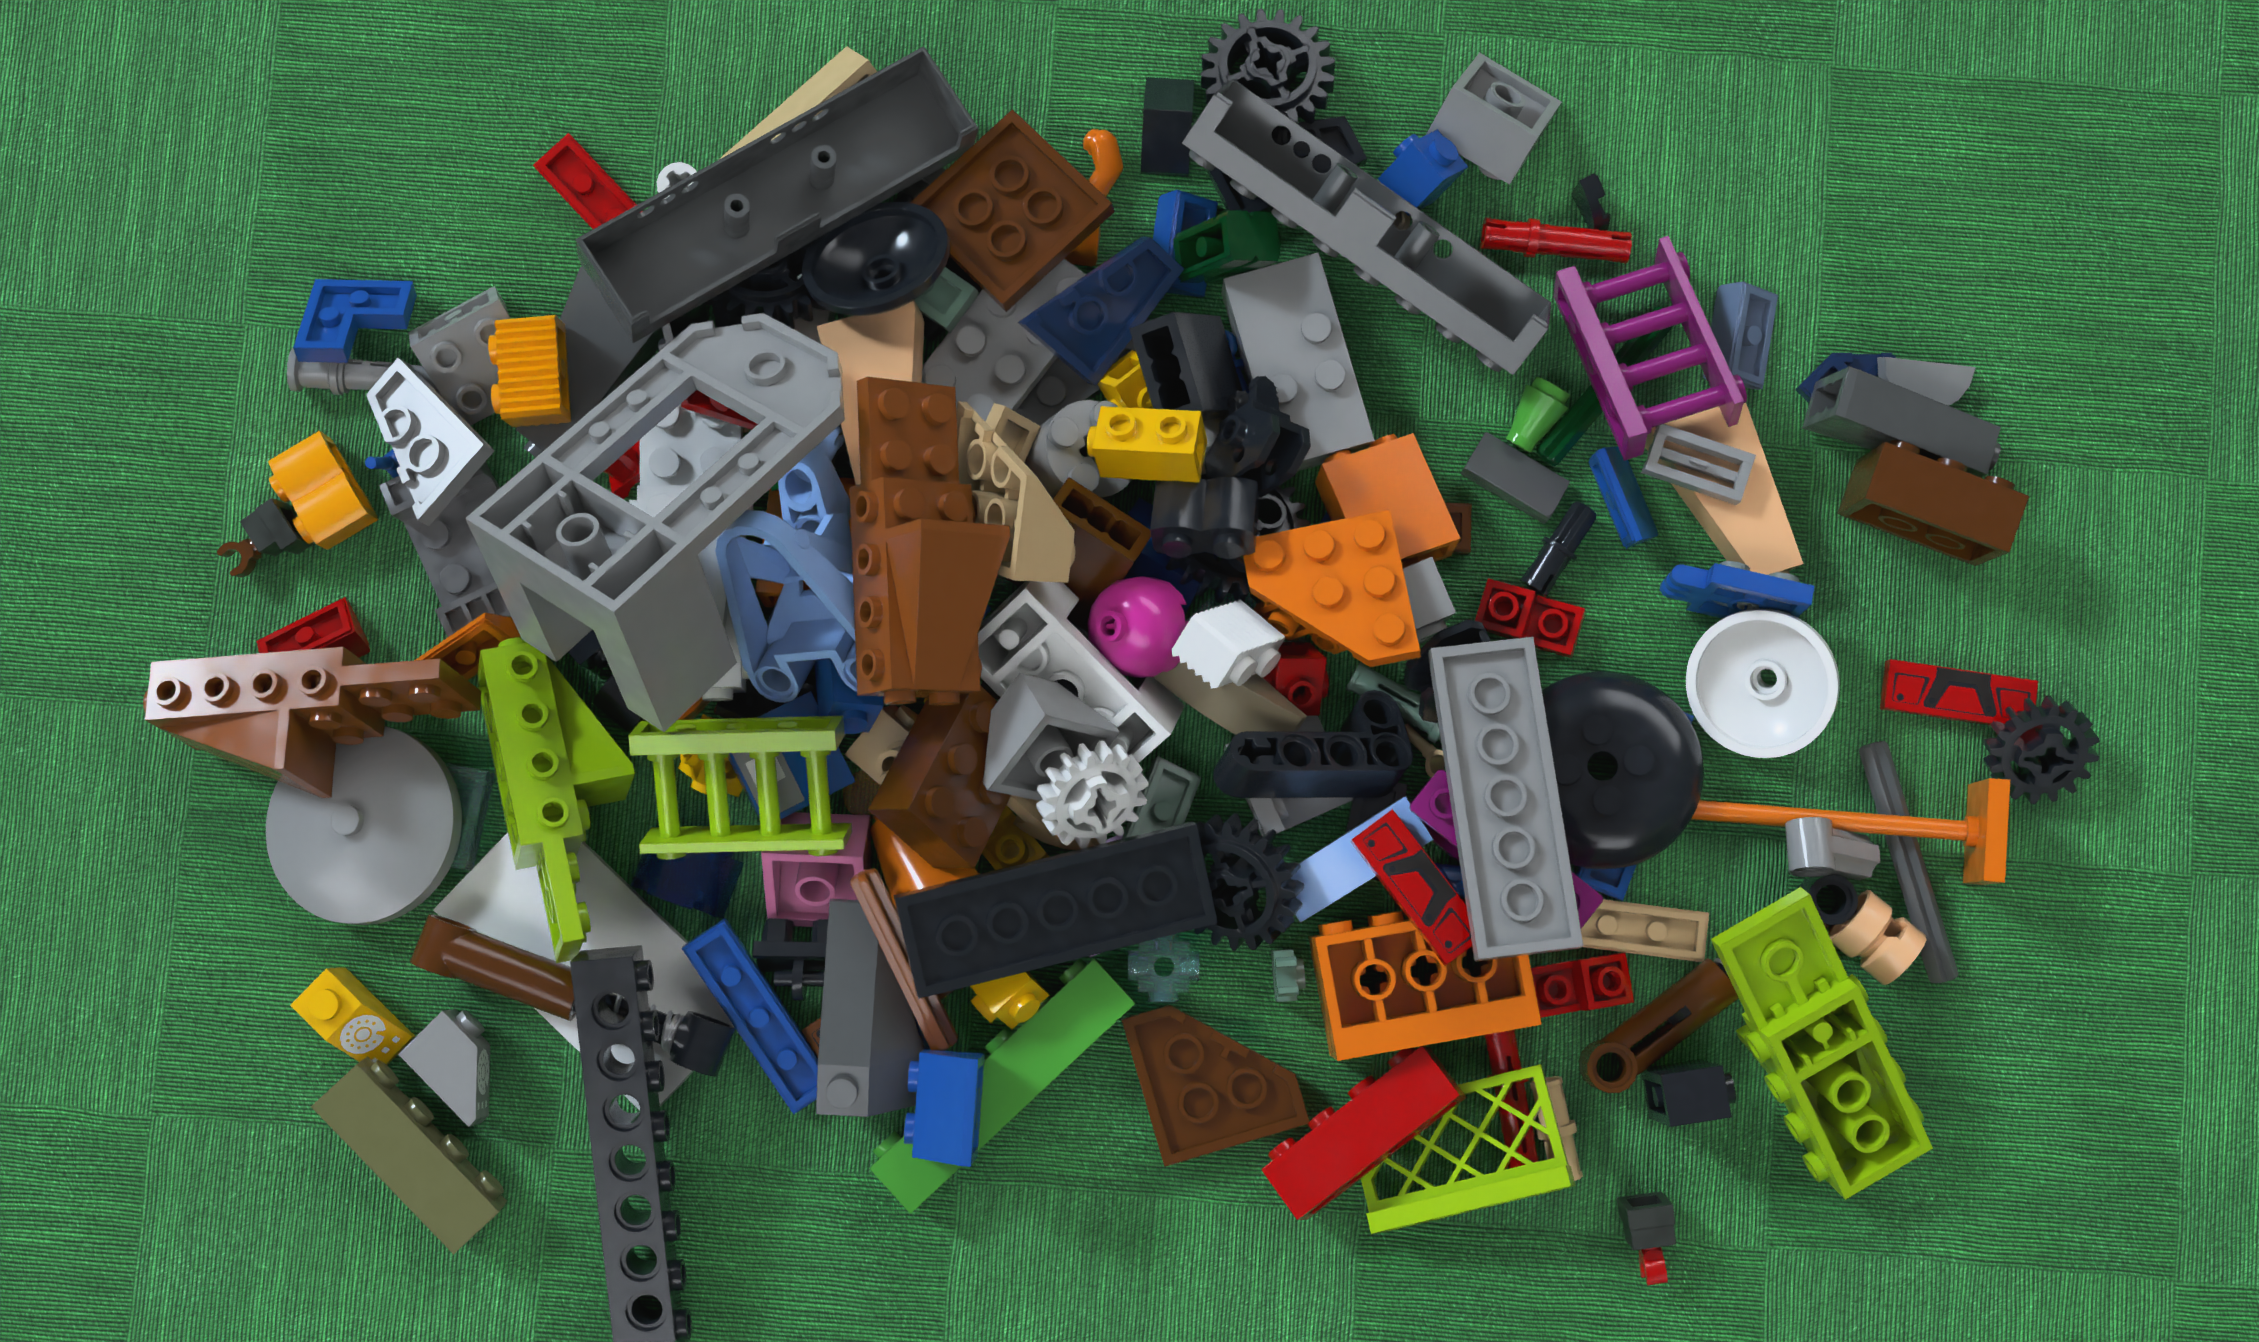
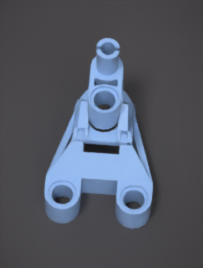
[715,427,857,703]

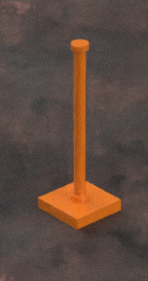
[1692,778,2010,885]

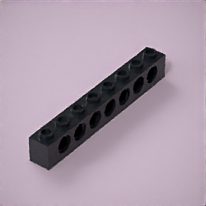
[570,945,692,1342]

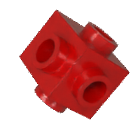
[1262,642,1329,716]

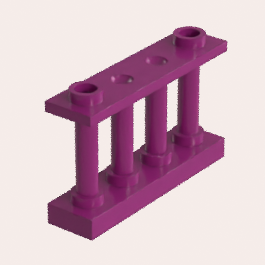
[1553,236,1747,461]

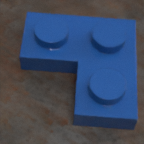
[293,279,417,363]

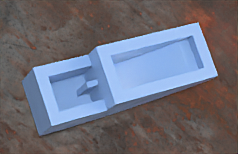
[1291,796,1433,922]

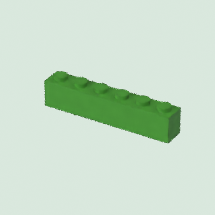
[869,958,1136,1214]

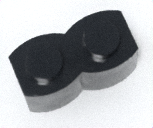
[1150,477,1259,559]

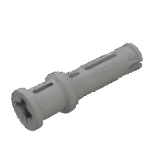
[287,348,440,395]

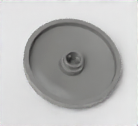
[266,726,462,925]

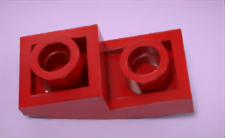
[1475,578,1586,658]
[1531,952,1634,1018]

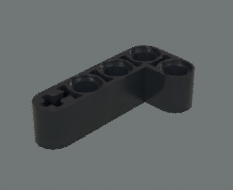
[1213,690,1413,798]

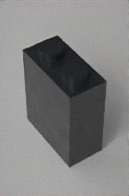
[1129,312,1242,421]

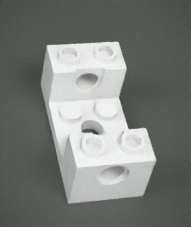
[978,581,1185,763]

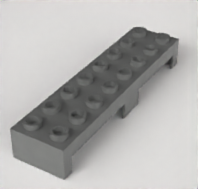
[575,46,978,343]
[1182,79,1551,375]

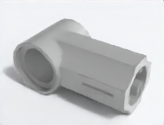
[1785,817,1880,880]

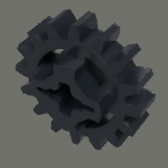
[1983,696,2100,804]

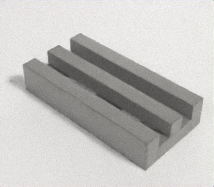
[1641,424,1756,505]

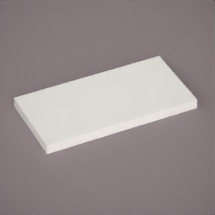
[433,832,734,1110]

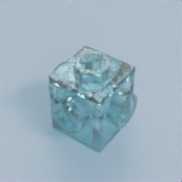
[1128,933,1199,1002]

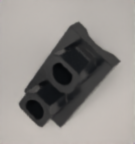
[753,918,828,1001]

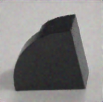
[1571,173,1611,231]

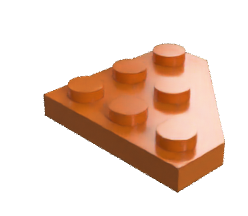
[1243,509,1421,667]

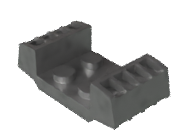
[379,462,511,637]

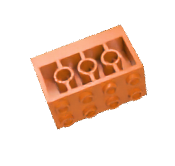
[1308,911,1542,1061]

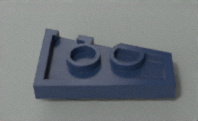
[1018,236,1184,386]

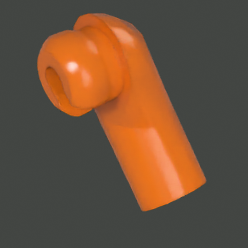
[1083,129,1123,197]

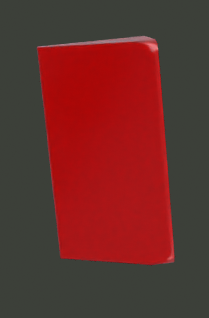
[256,597,370,658]

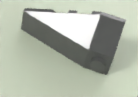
[816,899,925,1117]

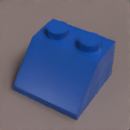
[904,1050,985,1167]

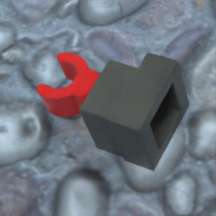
[1617,1191,1676,1286]

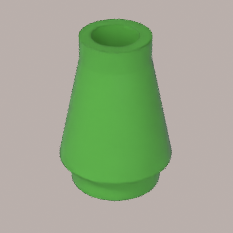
[1505,376,1570,453]

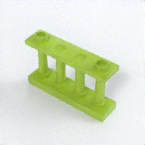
[628,716,852,860]

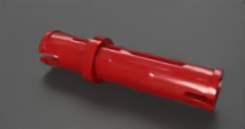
[1480,217,1632,264]
[1483,1029,1539,1169]

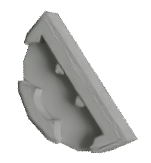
[1877,357,1976,406]

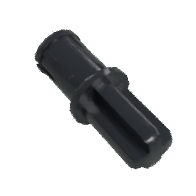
[1520,501,1596,597]

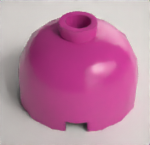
[1087,576,1189,678]

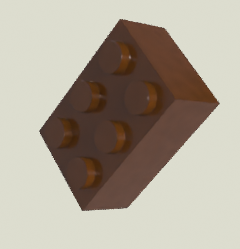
[1837,440,2029,566]
[868,685,1011,868]

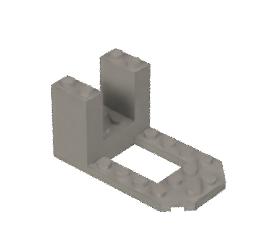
[465,313,845,732]

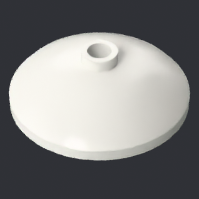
[1686,608,1840,758]

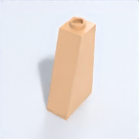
[817,300,925,485]
[1645,403,1804,575]

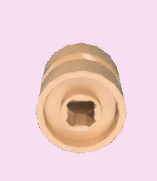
[1828,890,1926,985]

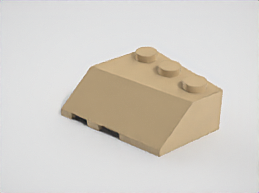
[956,401,1075,583]

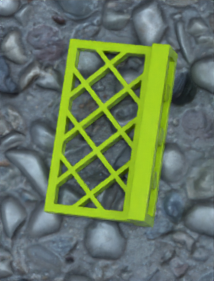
[1361,1064,1576,1234]

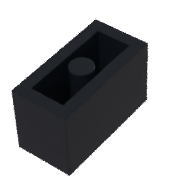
[1641,1059,1736,1127]

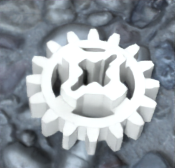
[1036,740,1149,849]

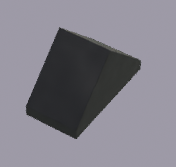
[1140,77,1194,177]

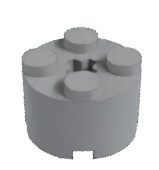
[1026,400,1132,500]

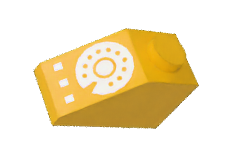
[290,967,415,1065]

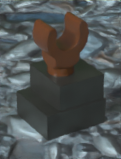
[217,498,314,578]

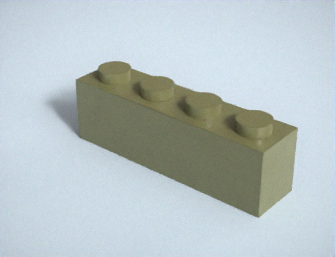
[311,1056,507,1255]

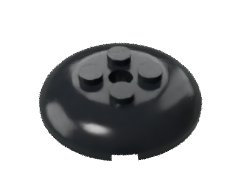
[1542,671,1704,870]

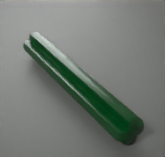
[1537,306,1674,466]

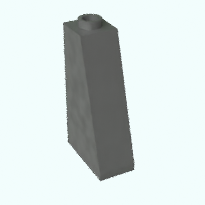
[516,266,664,457]
[1802,366,2001,477]

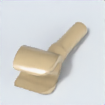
[1405,723,1445,777]

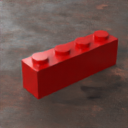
[1261,1046,1467,1220]

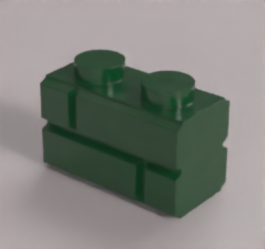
[1173,210,1281,283]

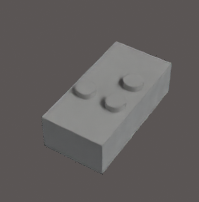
[1221,252,1375,472]

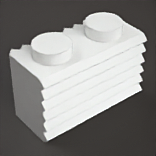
[1172,599,1285,689]

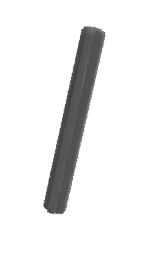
[1859,741,1959,984]

